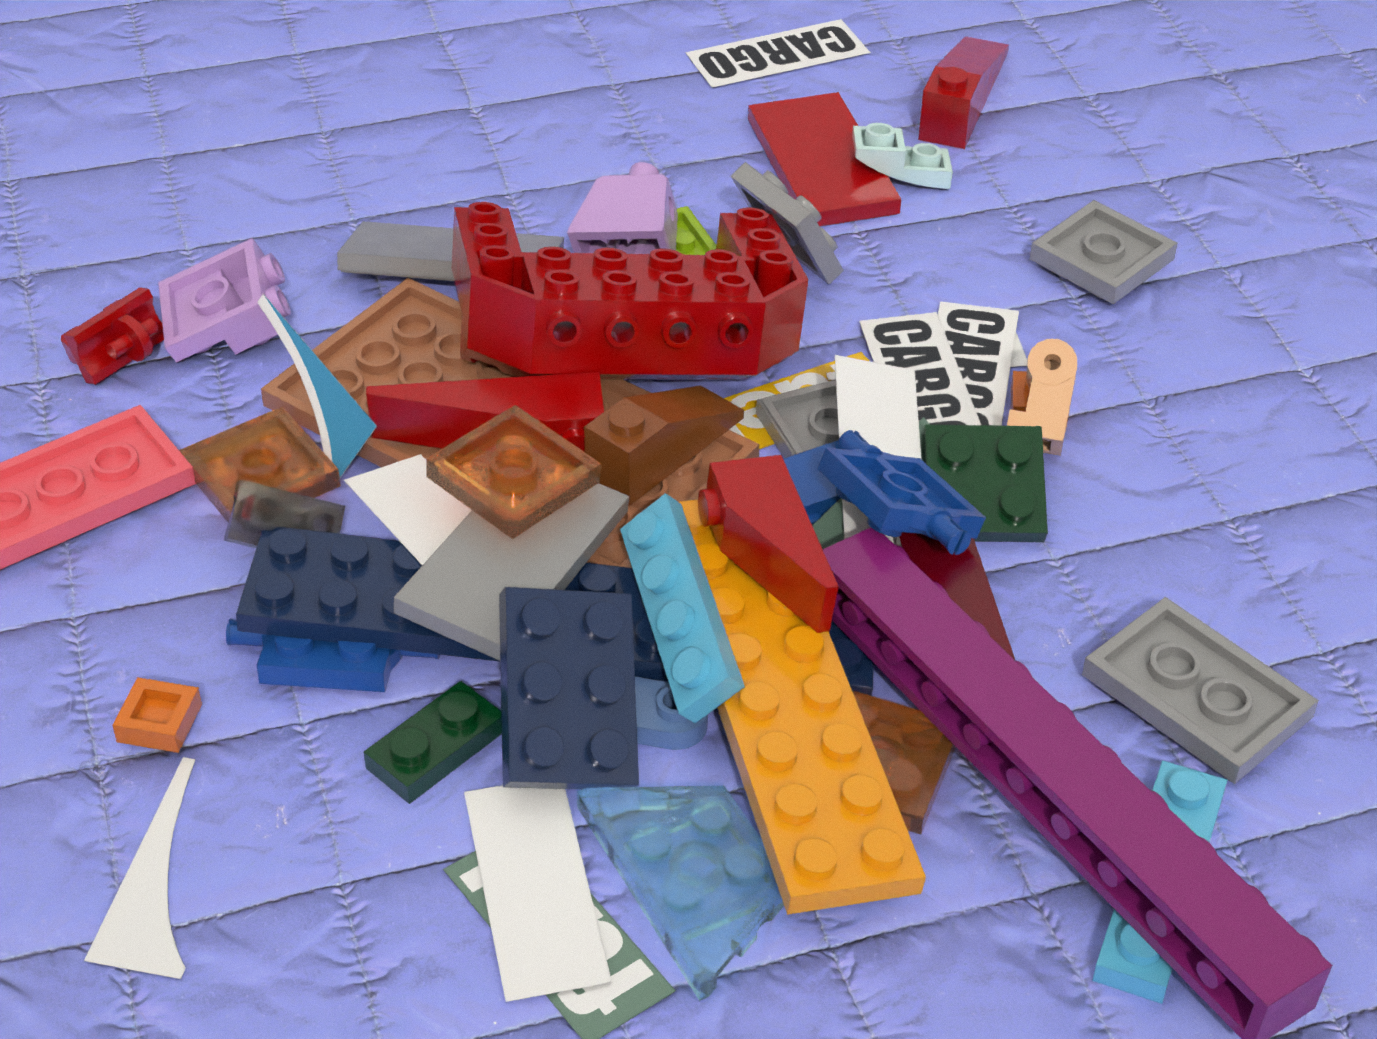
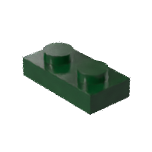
[363,681,502,804]

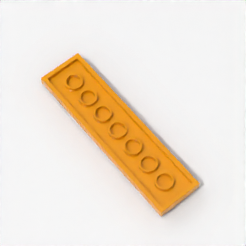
[679,500,926,915]

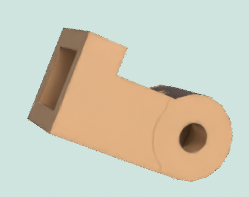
[1007,339,1077,456]

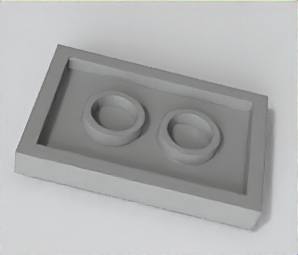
[1082,597,1319,784]

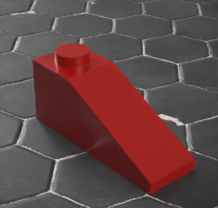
[698,455,839,633]

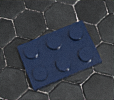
[499,587,639,791]

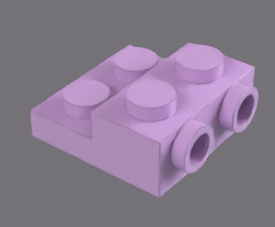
[158,238,291,362]

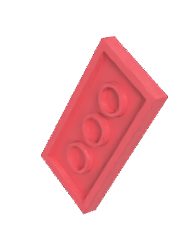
[0,405,196,570]

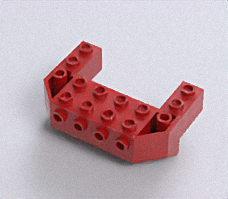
[451,202,808,380]

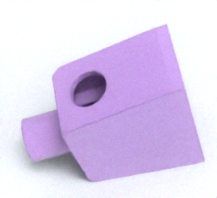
[567,162,678,254]

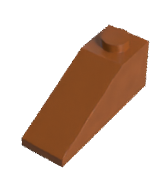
[584,385,744,506]

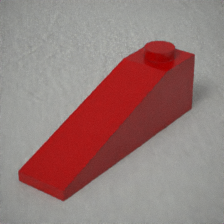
[918,36,1009,149]
[366,372,604,465]

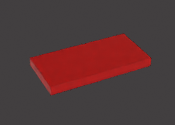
[748,92,901,226]

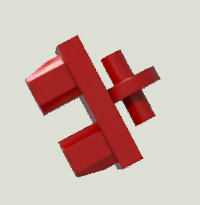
[61,287,164,385]

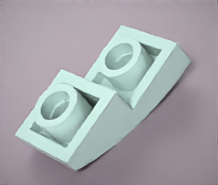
[852,123,953,189]

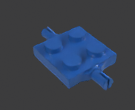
[817,430,986,555]
[226,618,440,692]

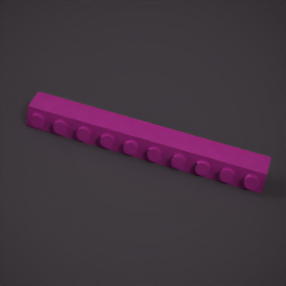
[823,527,1333,1039]

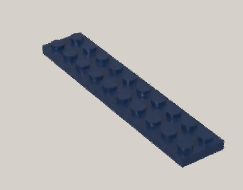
[236,525,874,705]

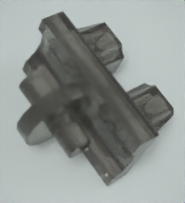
[224,480,345,548]

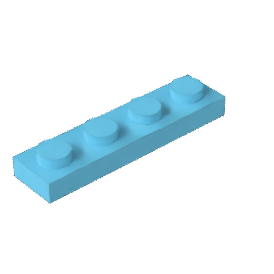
[620,493,745,724]
[1092,760,1227,1004]

